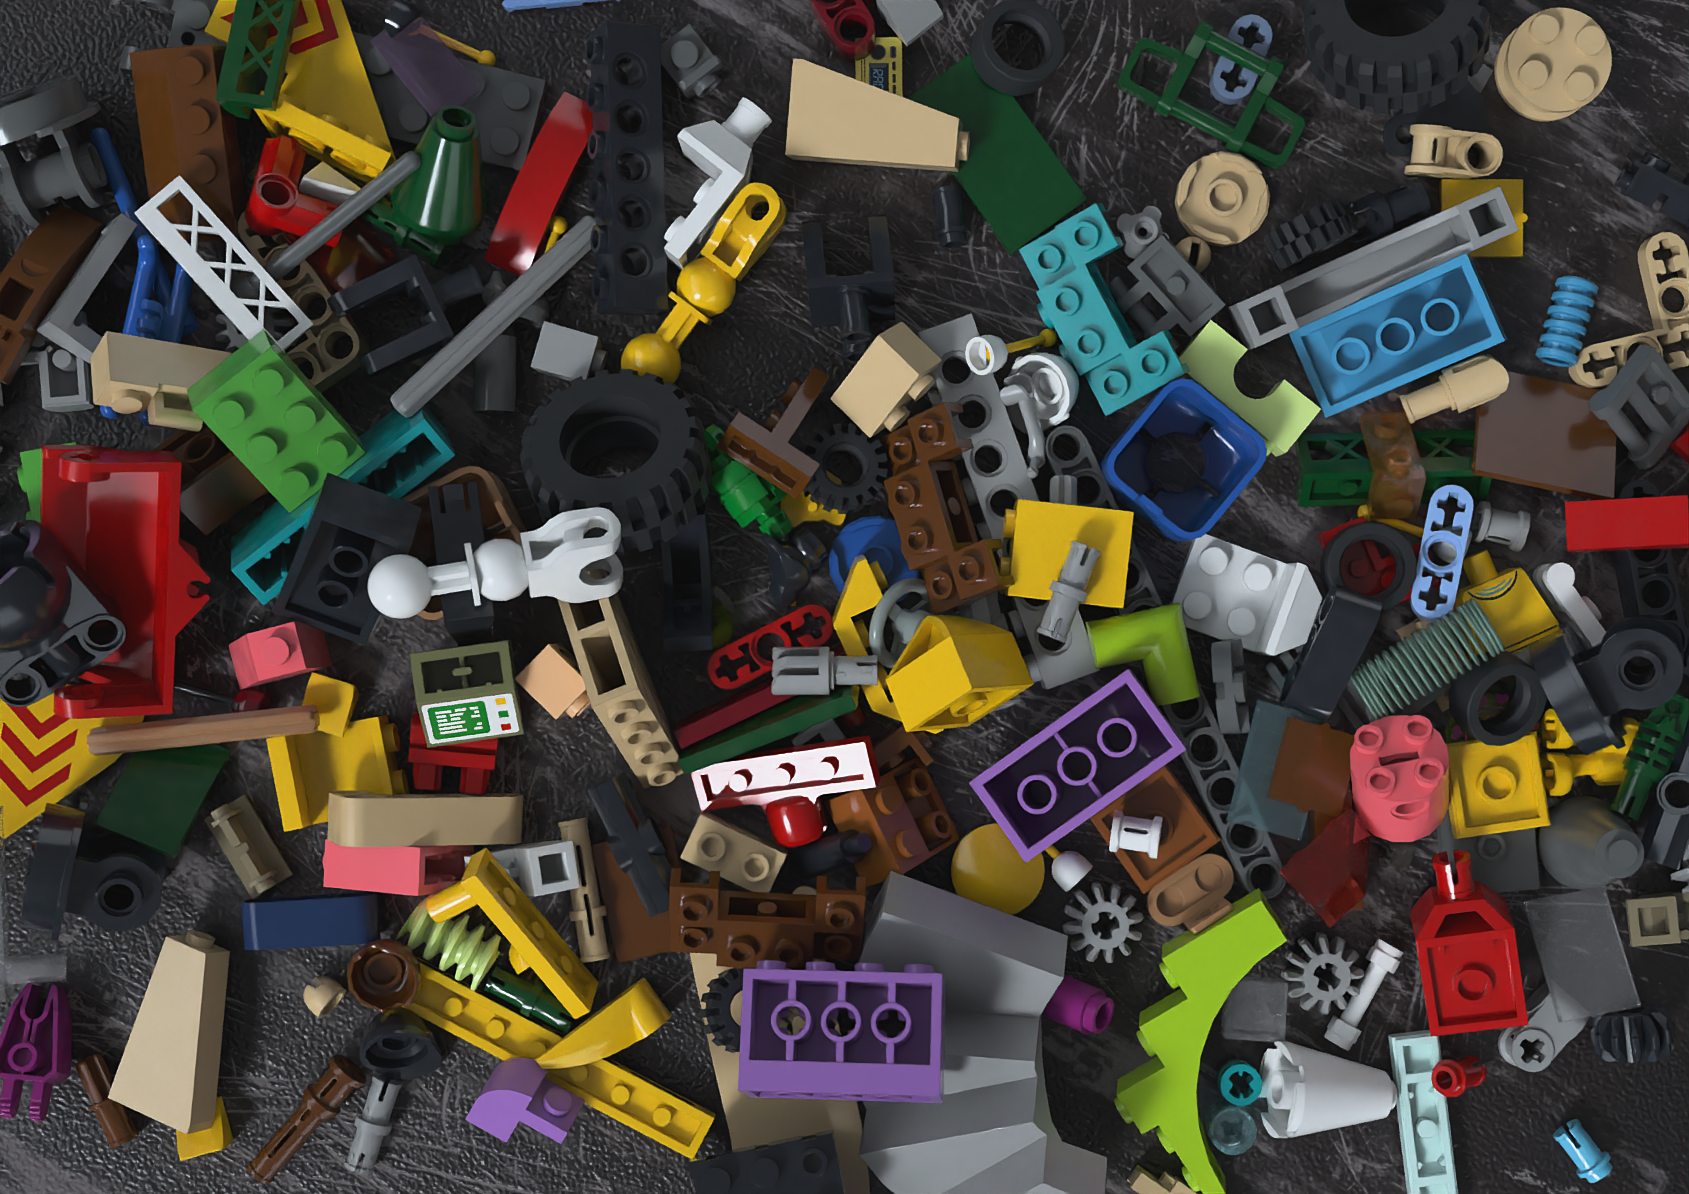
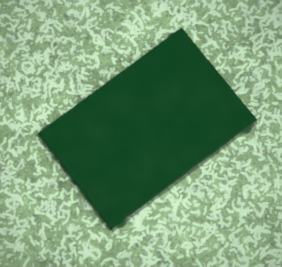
[94,720,231,859]

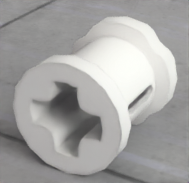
[1109,810,1163,859]

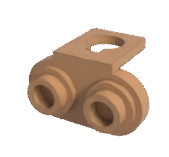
[1146,853,1234,934]

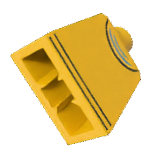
[1453,549,1560,661]

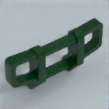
[1117,19,1305,169]

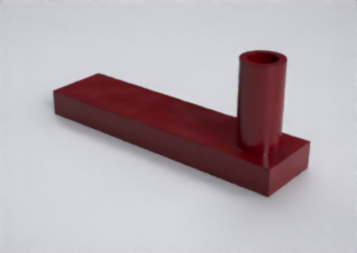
[673,644,867,749]

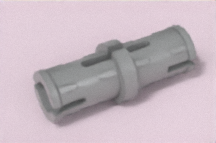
[1036,541,1101,643]
[344,1074,403,1175]

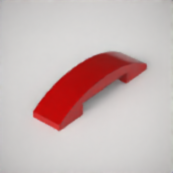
[484,91,593,277]

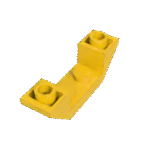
[832,554,944,734]

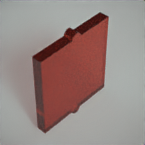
[282,219,396,292]

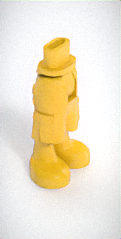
[1539,709,1641,796]

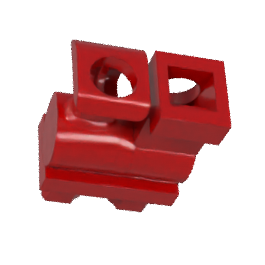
[408,712,500,795]

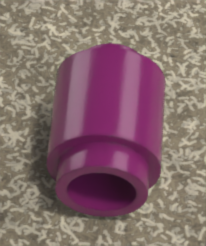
[1043,974,1114,1034]

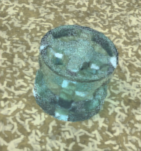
[1204,1100,1257,1155]

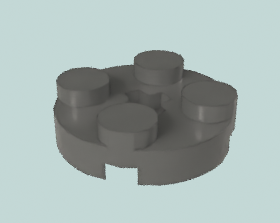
[1211,638,1251,734]

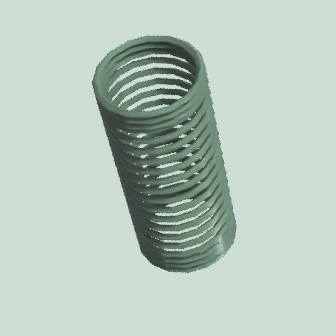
[1350,598,1505,720]

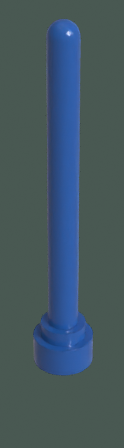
[90,128,200,337]

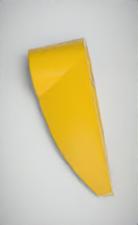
[535,977,672,1069]

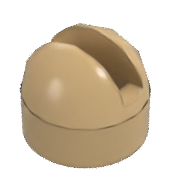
[1176,237,1211,273]
[303,976,346,1019]

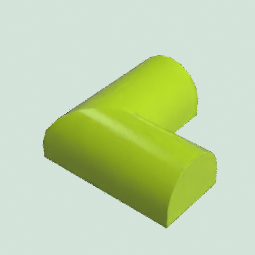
[1085,603,1200,706]

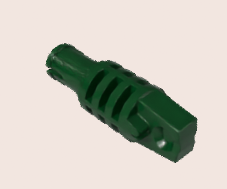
[1608,693,1689,822]

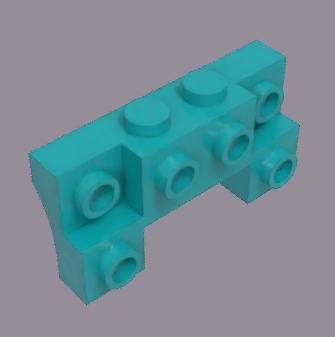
[1019,203,1190,416]

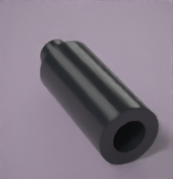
[792,829,872,879]

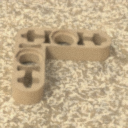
[1569,232,1689,388]

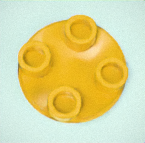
[951,823,1045,915]

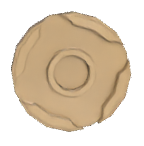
[1175,151,1270,247]

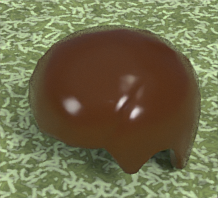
[347,939,421,1013]

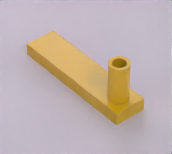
[426,848,599,1019]

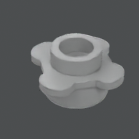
[1116,206,1169,259]

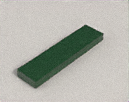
[677,685,859,774]

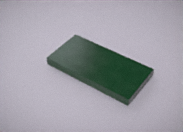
[908,54,1087,257]

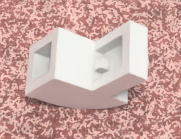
[464,840,580,897]

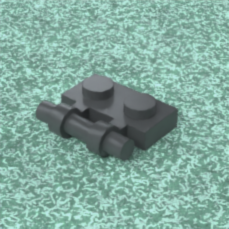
[1107,234,1227,350]

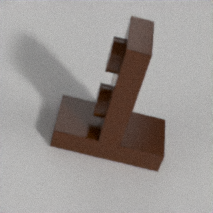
[716,367,829,499]

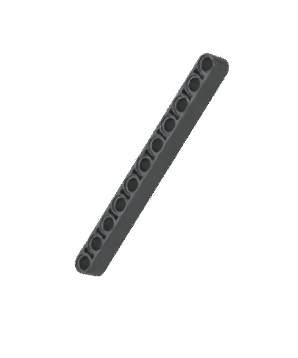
[1045,425,1286,899]

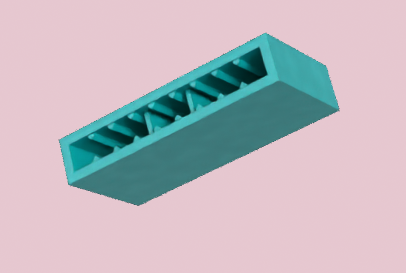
[231,404,455,606]

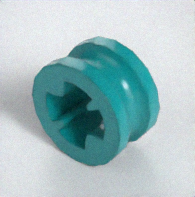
[1216,1059,1262,1106]

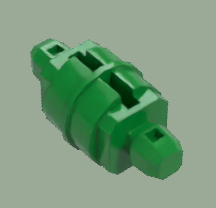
[704,424,793,541]

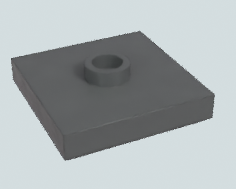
[1436,809,1540,893]

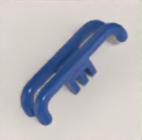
[100,234,194,427]

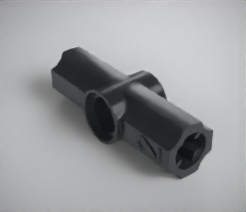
[1641,721,1689,870]
[587,772,673,918]

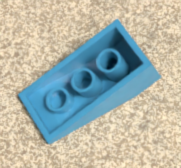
[1289,253,1507,418]

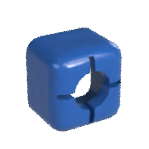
[1099,379,1267,542]

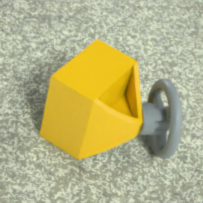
[869,577,1034,732]

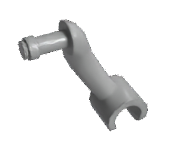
[1000,373,1046,478]

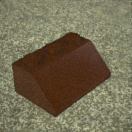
[152,421,269,535]

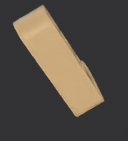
[238,212,369,393]
[327,791,523,847]

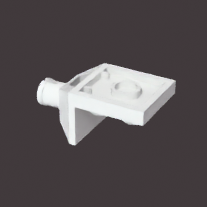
[664,97,772,271]
[1169,534,1322,656]

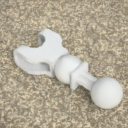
[367,507,623,619]

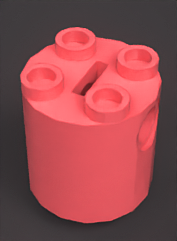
[1350,715,1449,842]

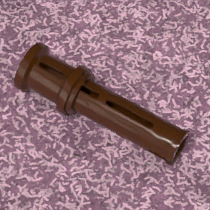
[247,1054,367,1185]

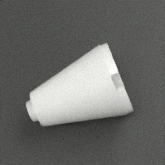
[1259,1041,1397,1139]

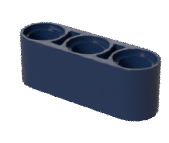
[241,892,381,950]

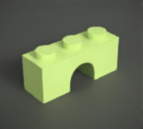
[1173,320,1321,457]

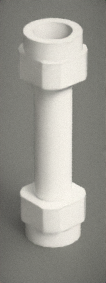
[1324,938,1403,1051]

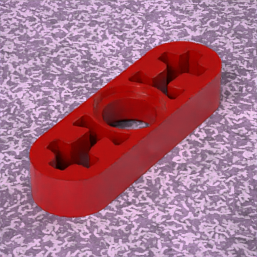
[707,605,834,689]

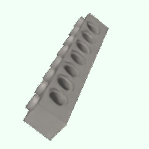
[917,313,1100,689]

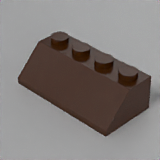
[129,44,246,244]

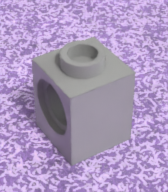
[531,321,608,381]

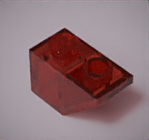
[1279,808,1370,928]

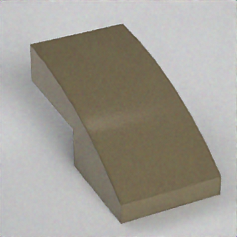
[1625,890,1689,947]

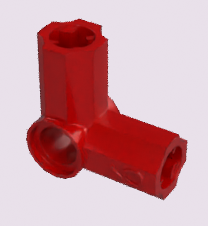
[244,135,343,248]

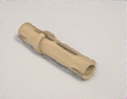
[558,818,610,963]

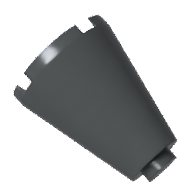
[1536,795,1644,890]

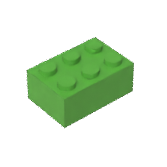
[187,329,366,513]

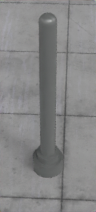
[231,151,421,312]

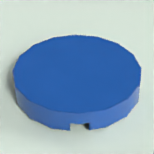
[829,516,921,609]

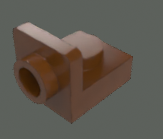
[872,722,934,773]

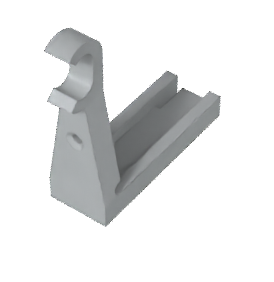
[36,213,138,364]

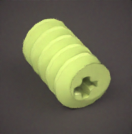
[395,893,501,991]

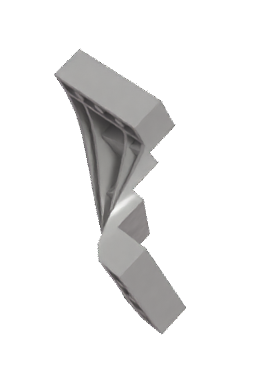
[847,871,1107,1194]

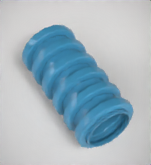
[1535,276,1599,367]

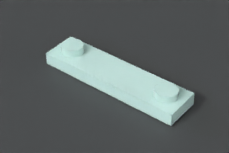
[1388,1030,1458,1194]

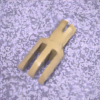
[1399,354,1509,424]

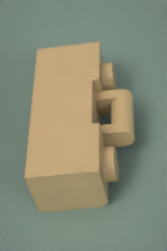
[90,331,233,432]

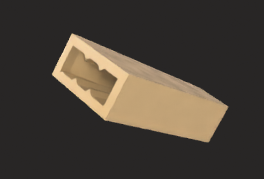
[785,58,970,172]
[107,930,230,1134]

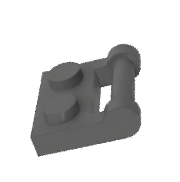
[1588,345,1689,469]

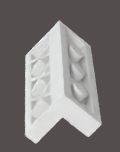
[134,175,314,354]

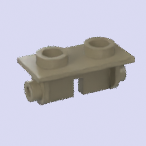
[204,795,293,899]

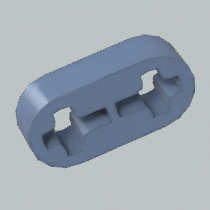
[1209,14,1273,105]

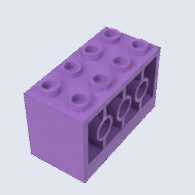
[738,960,946,1103]

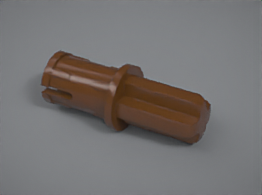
[75,1053,139,1149]

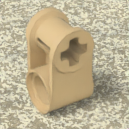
[1404,124,1503,179]

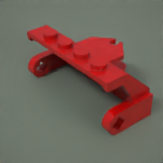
[40,445,210,719]

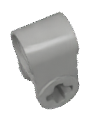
[1498,981,1589,1072]

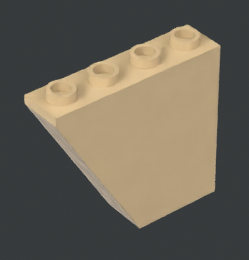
[557,569,683,789]

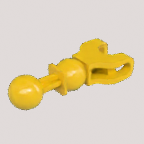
[621,182,787,385]

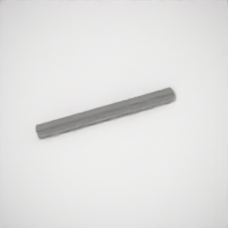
[390,215,596,418]

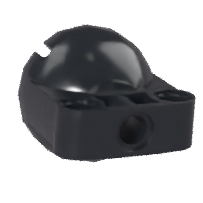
[0,520,126,707]

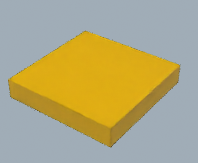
[1446,731,1551,839]

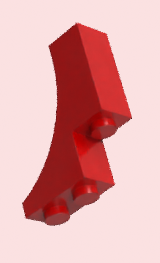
[1565,495,1689,552]

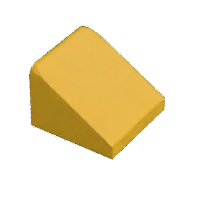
[302,672,360,738]
[176,1096,234,1161]

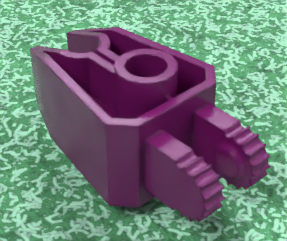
[0,983,72,1122]

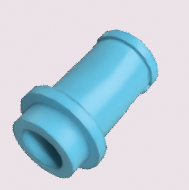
[1553,1119,1613,1183]

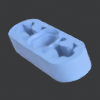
[1410,485,1474,623]

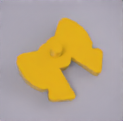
[780,471,846,530]

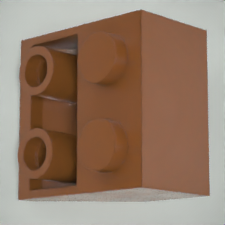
[824,756,960,887]

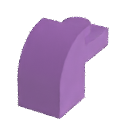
[465,1058,585,1144]

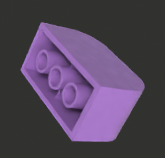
[969,669,1187,863]

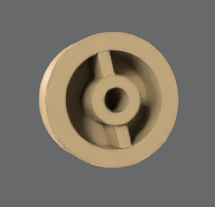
[1494,7,1612,122]

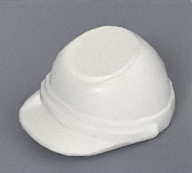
[1001,353,1079,434]

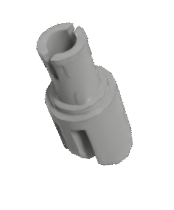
[771,647,878,695]

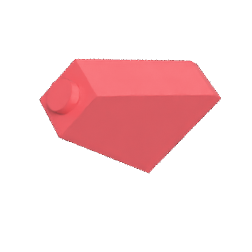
[228,621,332,690]
[322,839,474,896]

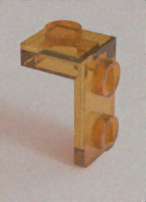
[1359,412,1426,520]

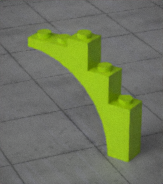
[1114,888,1287,1194]

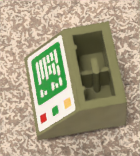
[410,639,524,748]

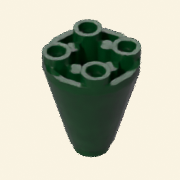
[391,105,487,245]

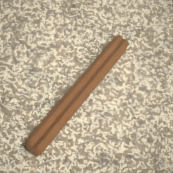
[87,705,320,756]

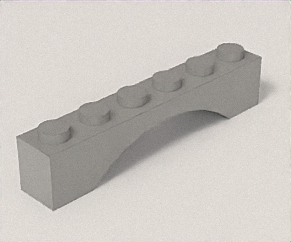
[1227,186,1519,350]

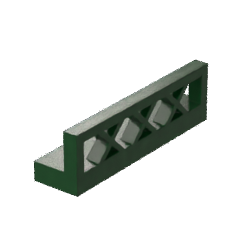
[215,0,300,119]
[1294,430,1492,507]

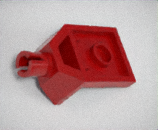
[1409,850,1529,1037]

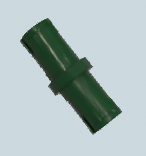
[484,964,574,1035]

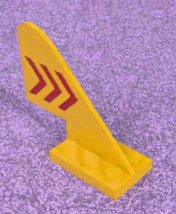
[204,0,396,196]
[0,679,145,842]

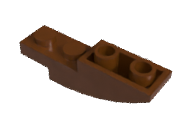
[0,204,105,385]

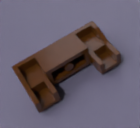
[882,402,1015,615]
[669,868,866,970]

